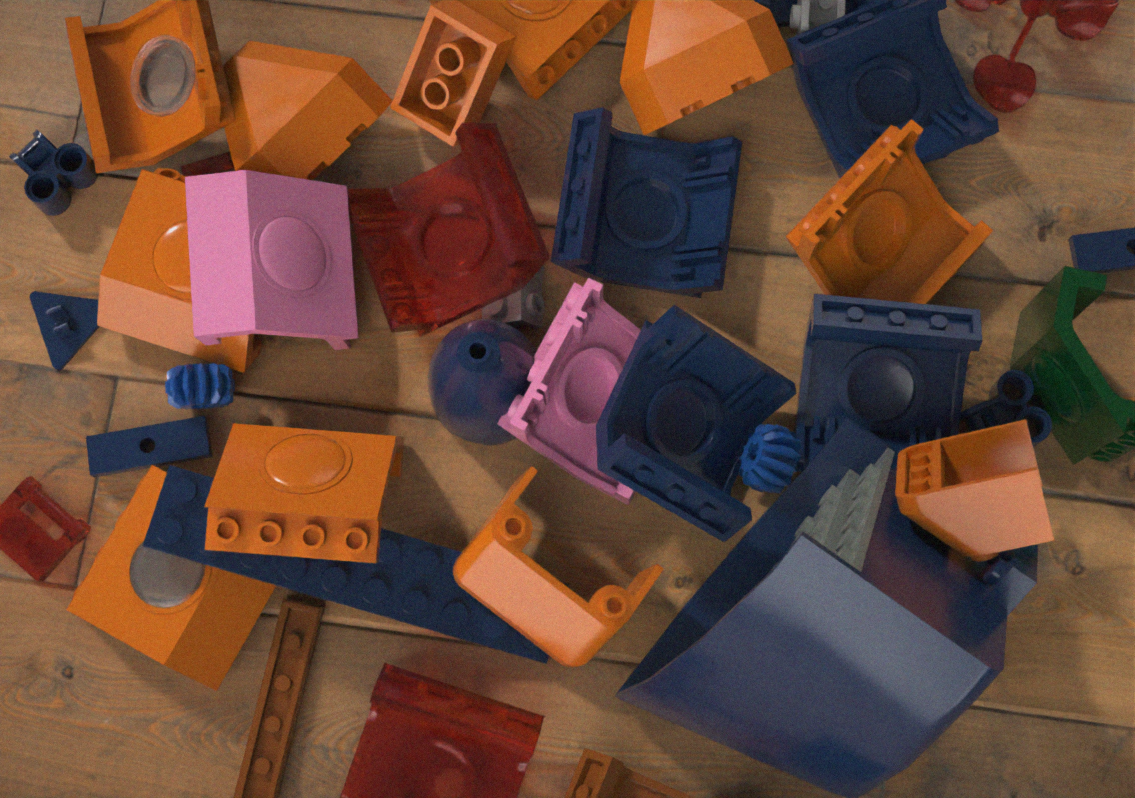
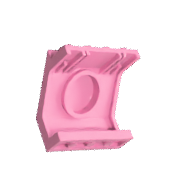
[185,170,359,350]
[497,278,641,505]

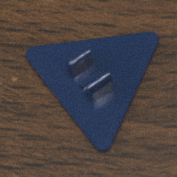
[29,291,100,370]

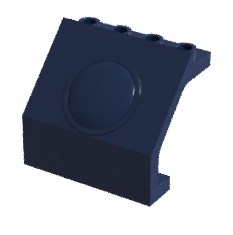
[787,0,999,178]
[551,107,742,298]
[794,294,983,472]
[596,304,797,542]

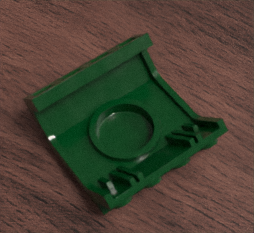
[1010,266,1135,465]

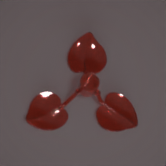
[955,0,1119,113]

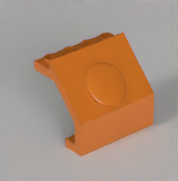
[429,0,633,101]
[786,119,993,304]
[97,168,261,373]
[204,423,405,563]

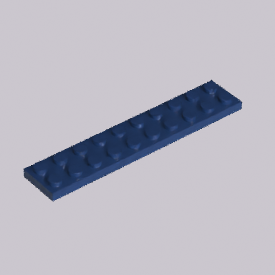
[142,465,569,664]

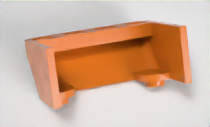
[895,419,1055,562]
[453,466,664,668]

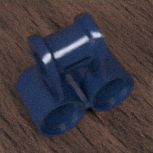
[9,129,99,216]
[960,370,1052,447]

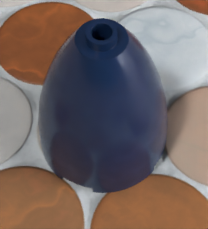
[427,319,537,446]

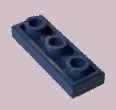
[1068,228,1135,274]
[86,416,213,478]

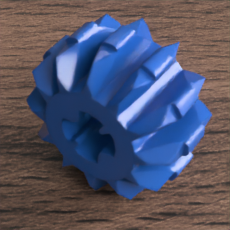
[165,363,235,410]
[739,424,801,494]

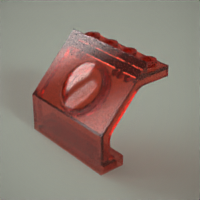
[347,123,550,337]
[339,663,545,798]

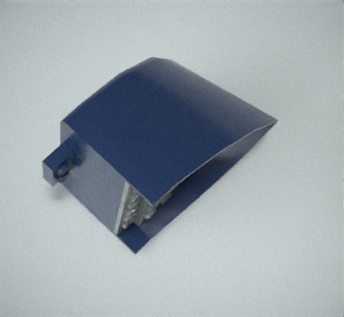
[615,416,1038,798]

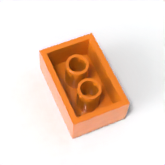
[390,0,517,147]

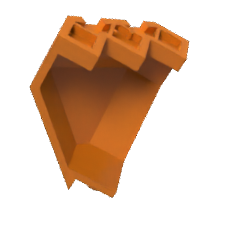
[619,0,794,135]
[223,41,393,180]

